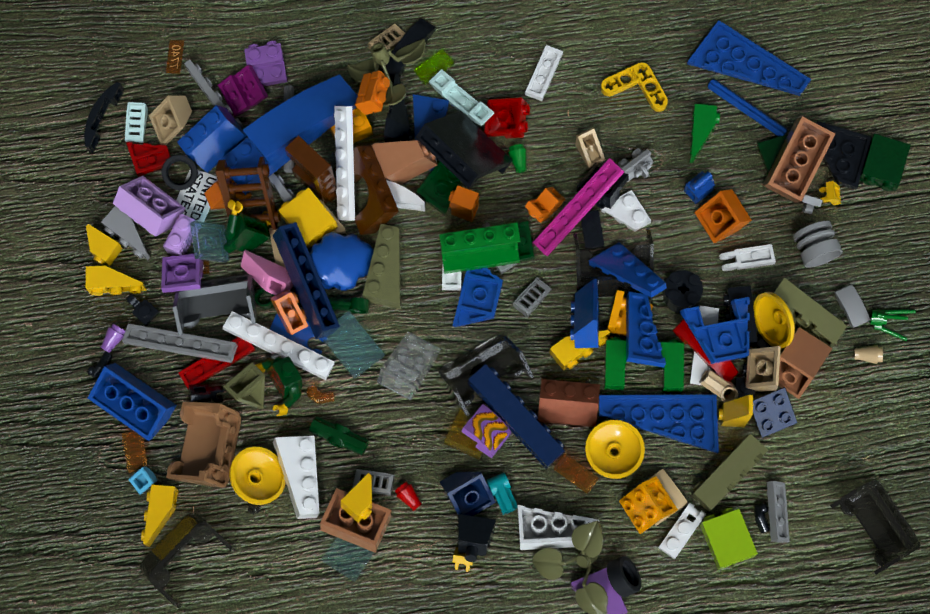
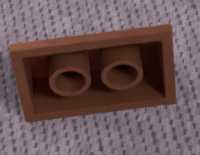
[538,379,600,428]

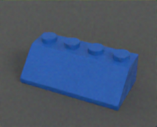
[87,363,177,441]

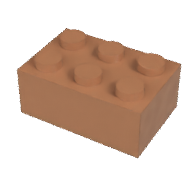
[320,488,391,553]

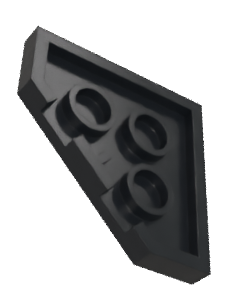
[816,121,872,190]

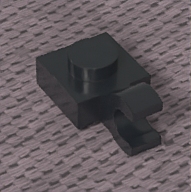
[125,293,159,327]
[735,364,755,400]
[189,384,224,403]

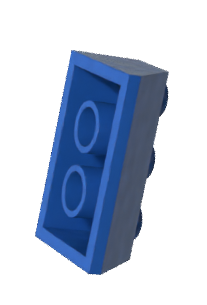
[177,105,247,173]
[570,279,599,348]

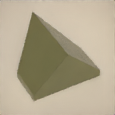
[223,362,265,409]

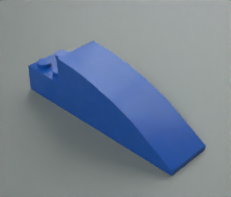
[220,74,358,195]

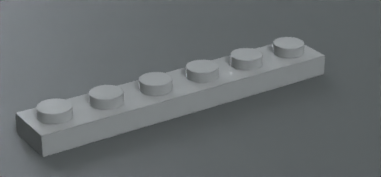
[122,324,238,363]

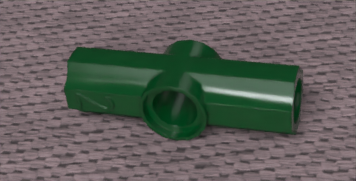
[309,416,369,456]

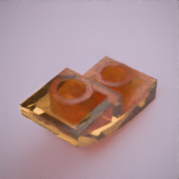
[121,431,148,473]
[554,454,599,494]

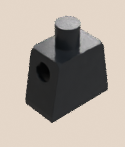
[457,514,496,562]

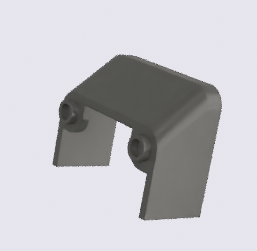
[173,274,257,335]

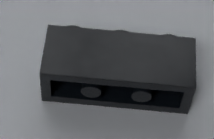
[723,286,757,347]

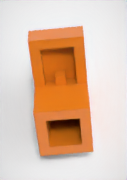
[525,187,566,223]

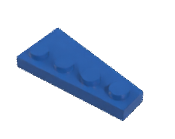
[626,292,666,368]

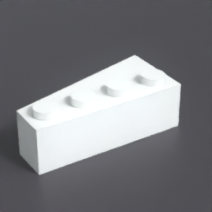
[273,436,320,519]
[518,505,599,550]

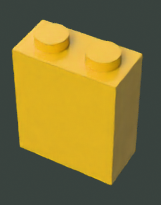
[279,188,338,249]

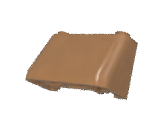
[166,402,241,488]

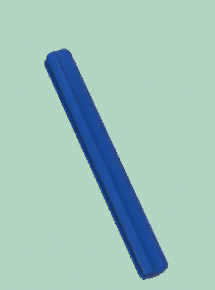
[708,79,787,137]

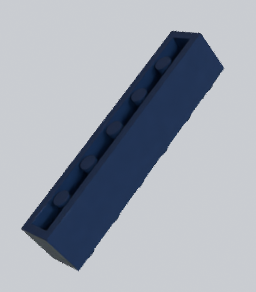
[272,222,340,339]
[468,364,565,469]

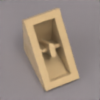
[575,128,605,168]

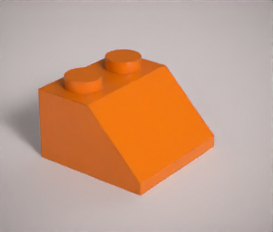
[694,189,752,243]

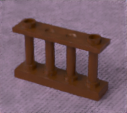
[215,157,281,230]

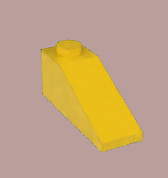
[718,395,753,427]

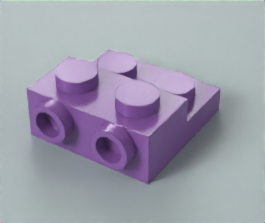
[244,41,287,86]
[161,253,203,293]

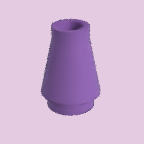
[101,323,125,353]

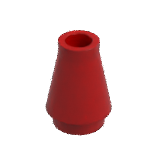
[395,481,422,511]

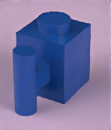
[684,171,715,204]

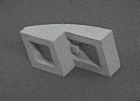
[834,284,870,328]

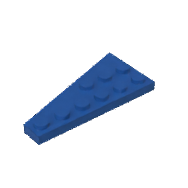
[599,395,719,454]

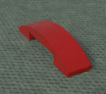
[672,319,739,381]

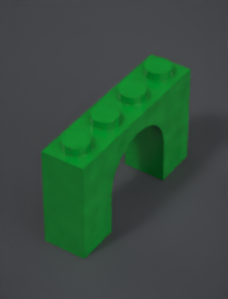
[604,337,684,393]

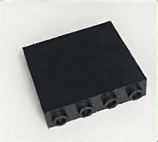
[415,111,513,189]

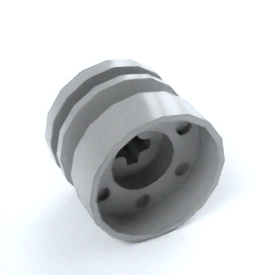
[793,221,843,268]

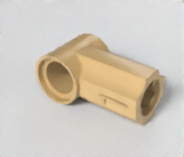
[699,369,738,402]

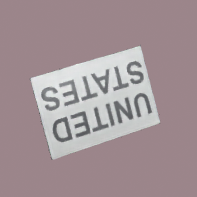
[176,170,218,226]

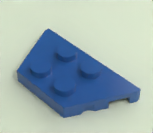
[453,268,503,327]

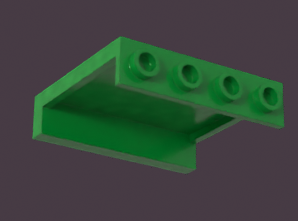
[439,223,521,274]

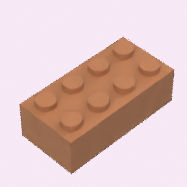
[763,116,835,203]

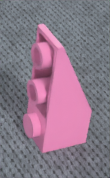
[241,250,293,295]

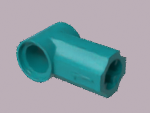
[486,472,518,515]

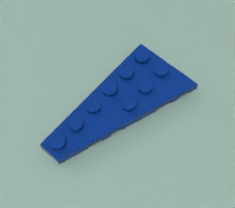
[687,20,811,96]

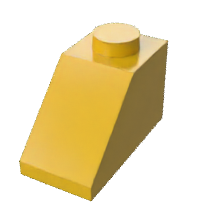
[86,224,123,267]
[341,473,372,523]

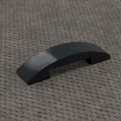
[380,18,436,83]
[84,82,124,154]

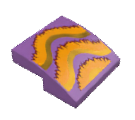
[461,404,512,458]

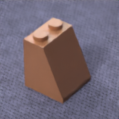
[372,140,438,185]
[778,327,833,399]

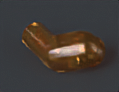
[307,385,335,404]

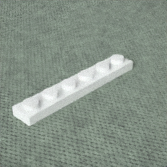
[334,106,355,221]
[223,311,335,380]

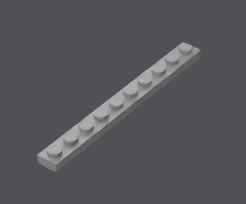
[184,59,295,203]

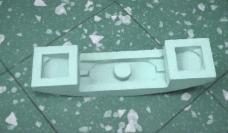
[429,69,494,126]

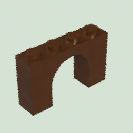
[285,135,337,204]
[334,145,399,235]

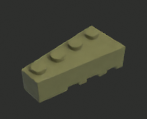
[692,434,768,513]

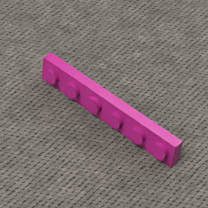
[533,158,624,256]

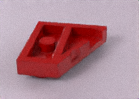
[126,142,173,177]

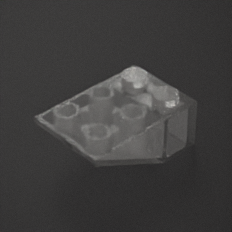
[377,332,441,400]

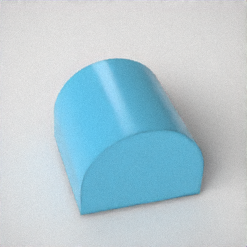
[128,467,157,495]

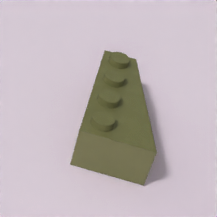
[362,224,401,309]
[774,278,847,348]

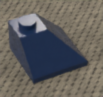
[440,472,496,516]

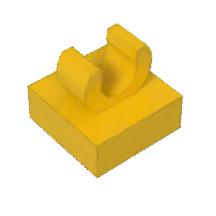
[819,181,841,205]
[452,547,473,572]

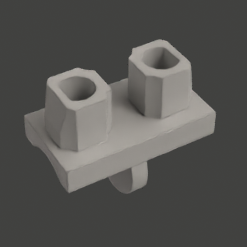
[618,148,653,182]

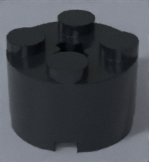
[662,270,703,314]

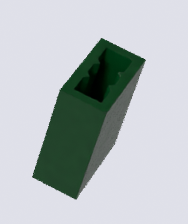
[860,134,911,191]

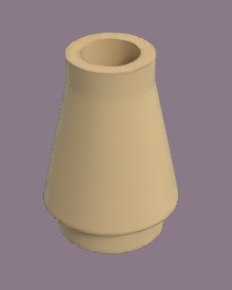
[854,345,883,364]

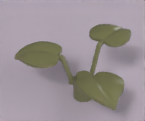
[347,39,426,106]
[532,521,608,614]

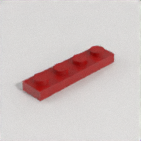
[178,337,255,390]

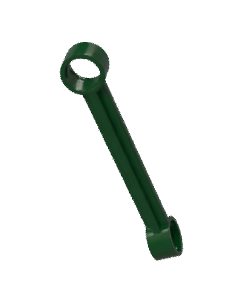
[255,288,370,314]

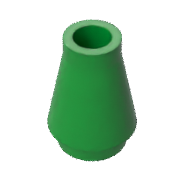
[508,144,527,173]

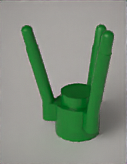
[870,309,916,341]

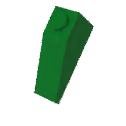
[689,104,720,163]

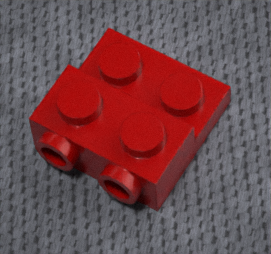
[484,97,530,139]

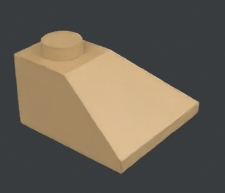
[149,95,192,145]
[746,346,781,392]

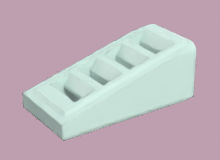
[125,102,148,143]

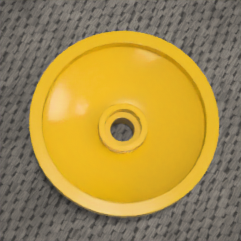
[753,292,795,349]
[585,420,645,479]
[229,447,286,505]

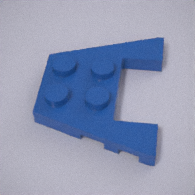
[680,297,750,364]

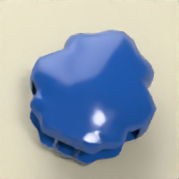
[310,232,374,291]

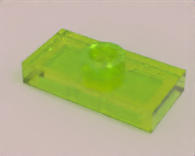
[414,49,454,85]

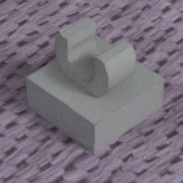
[802,194,823,214]

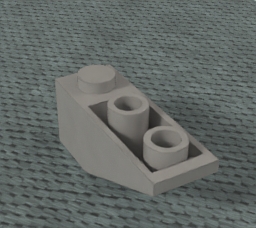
[101,206,150,260]

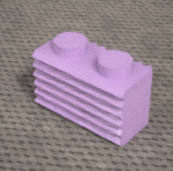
[163,214,200,256]

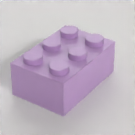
[113,176,185,237]

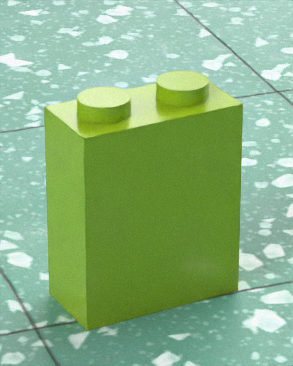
[700,508,758,570]

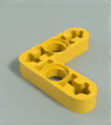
[601,62,668,112]

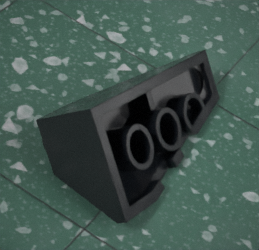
[384,74,413,143]

